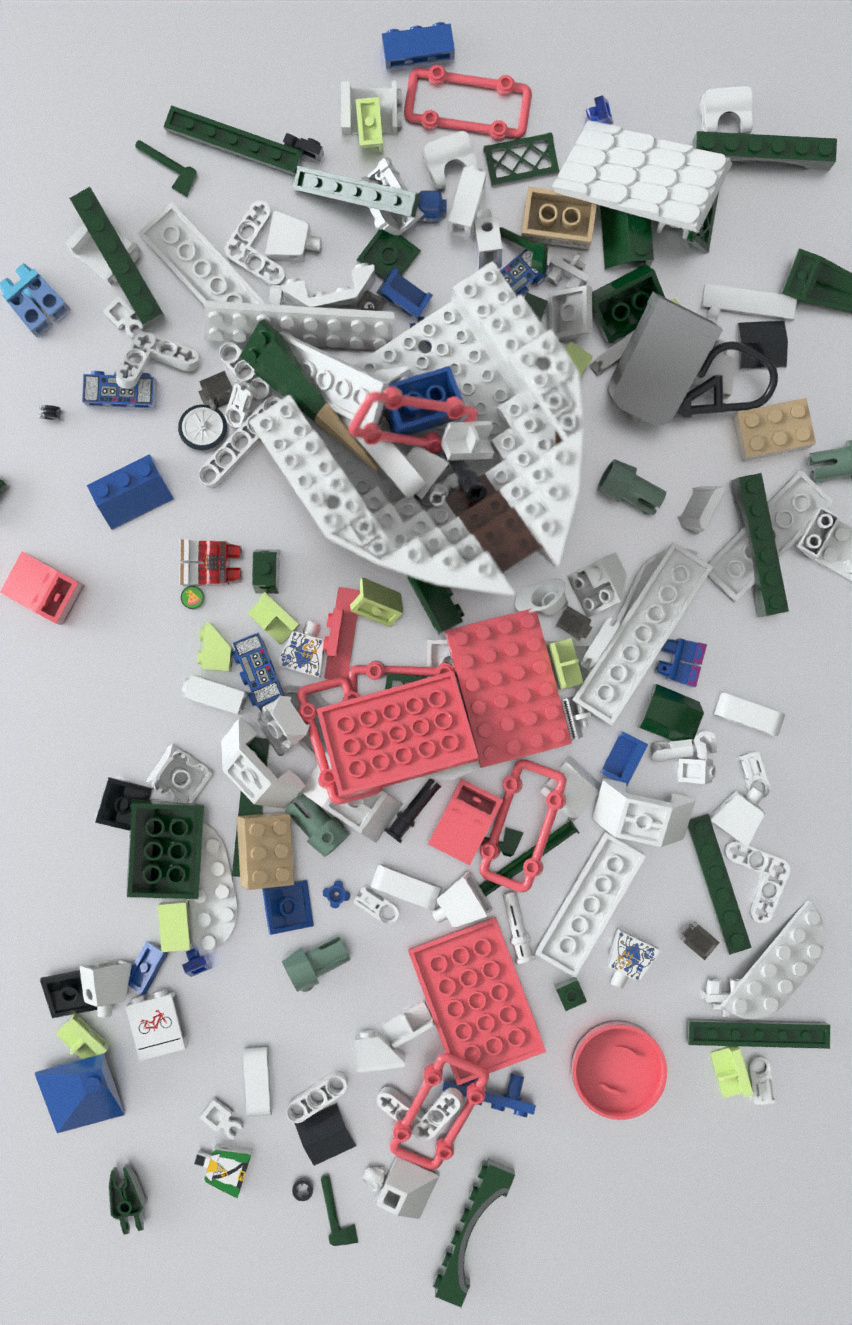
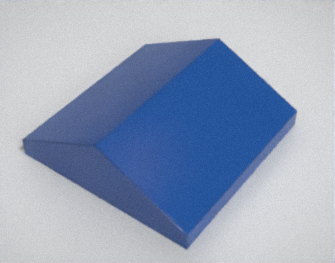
[262,880,314,935]

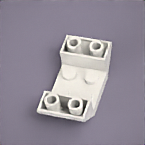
[281,263,376,309]
[797,505,852,582]
[222,717,306,809]
[301,752,402,843]
[592,778,696,847]

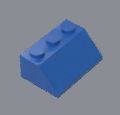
[385,366,465,435]
[87,454,174,530]

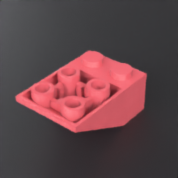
[0,552,84,625]
[428,779,503,865]

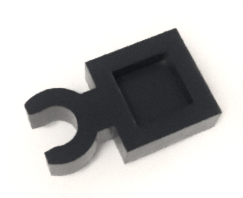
[283,133,324,162]

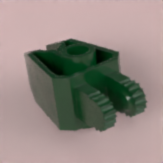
[109,1164,147,1235]

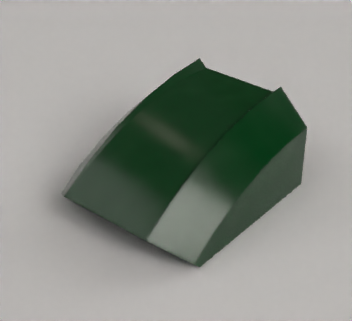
[638,684,704,741]

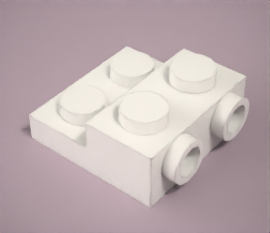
[547,285,592,342]

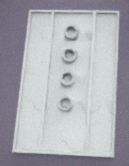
[552,120,732,233]

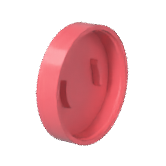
[571,1021,667,1120]

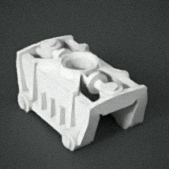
[359,157,424,236]

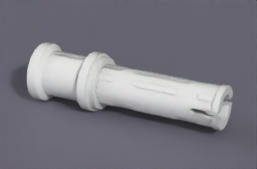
[502,891,536,964]

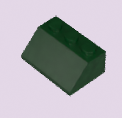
[600,205,654,270]
[592,264,665,343]
[405,574,465,635]

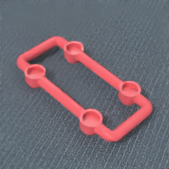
[404,65,532,141]
[348,386,478,454]
[348,660,468,719]
[297,677,383,805]
[479,759,567,893]
[390,1053,489,1170]

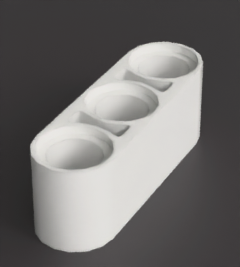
[219,342,272,403]
[714,692,786,737]
[371,864,442,910]
[243,1047,272,1117]
[286,1071,348,1123]

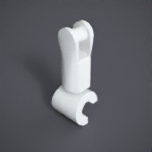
[651,731,717,762]

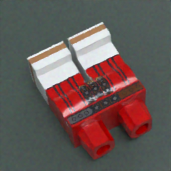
[179,539,242,586]

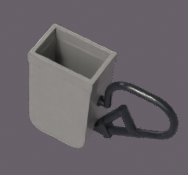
[608,292,778,426]

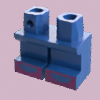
[655,638,707,688]

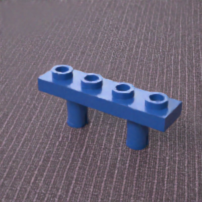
[441,1074,536,1118]

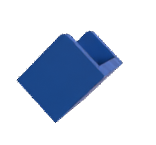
[376,268,433,320]
[600,731,648,786]

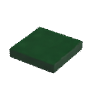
[356,229,421,281]

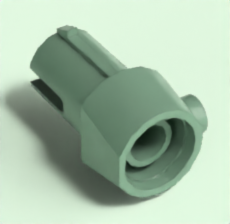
[809,440,852,483]
[598,459,666,515]
[285,793,350,857]
[282,936,351,992]

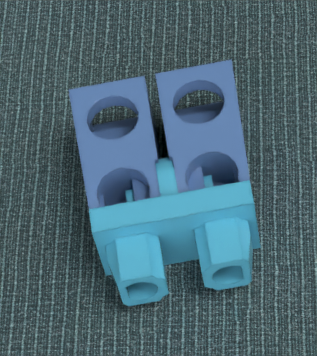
[0,263,70,337]

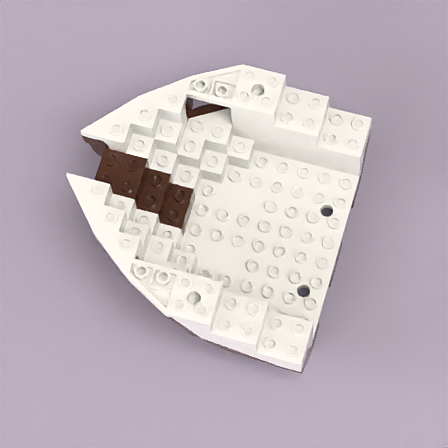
[249,261,583,596]

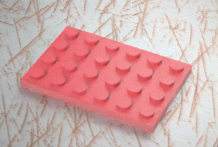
[445,609,572,768]
[317,671,479,799]
[408,917,546,1085]

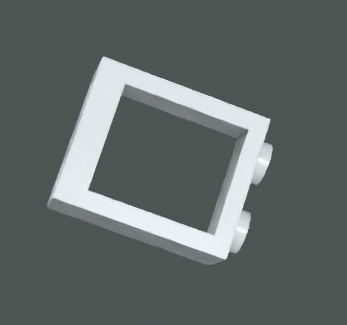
[448,166,486,239]
[181,675,250,715]

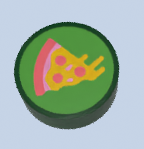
[181,586,205,609]

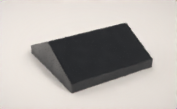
[737,321,788,369]
[94,777,152,831]
[40,970,97,1018]
[294,1103,357,1166]

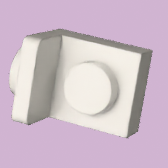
[678,758,716,784]

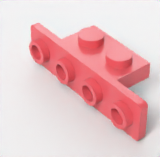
[323,587,360,679]

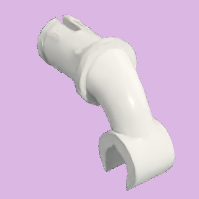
[430,470,458,506]

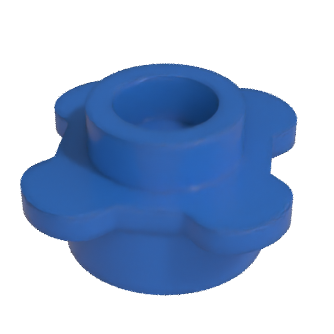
[323,880,351,908]

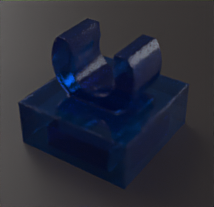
[586,95,613,124]
[182,948,212,977]

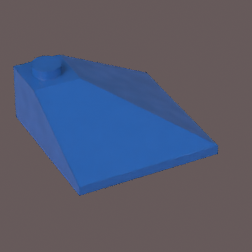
[35,1053,125,1133]

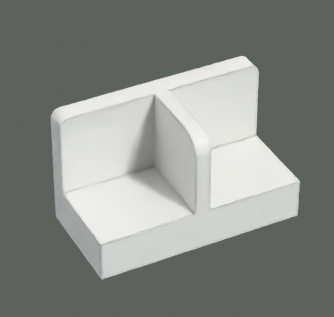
[441,421,494,460]
[383,1000,435,1048]

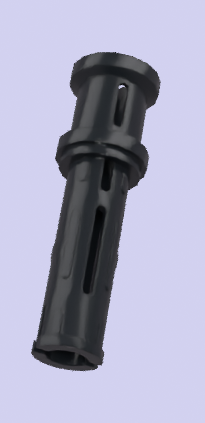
[444,452,486,503]
[384,778,442,844]

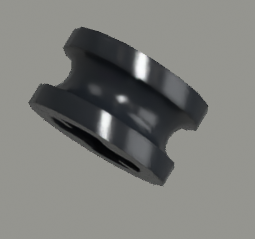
[39,405,61,420]
[292,1178,313,1201]

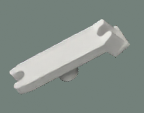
[590,332,634,376]
[579,617,620,672]

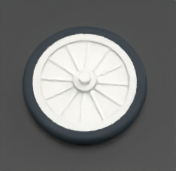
[178,404,227,450]

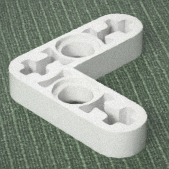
[225,201,286,286]
[116,332,199,389]
[724,840,791,924]
[377,1086,463,1141]

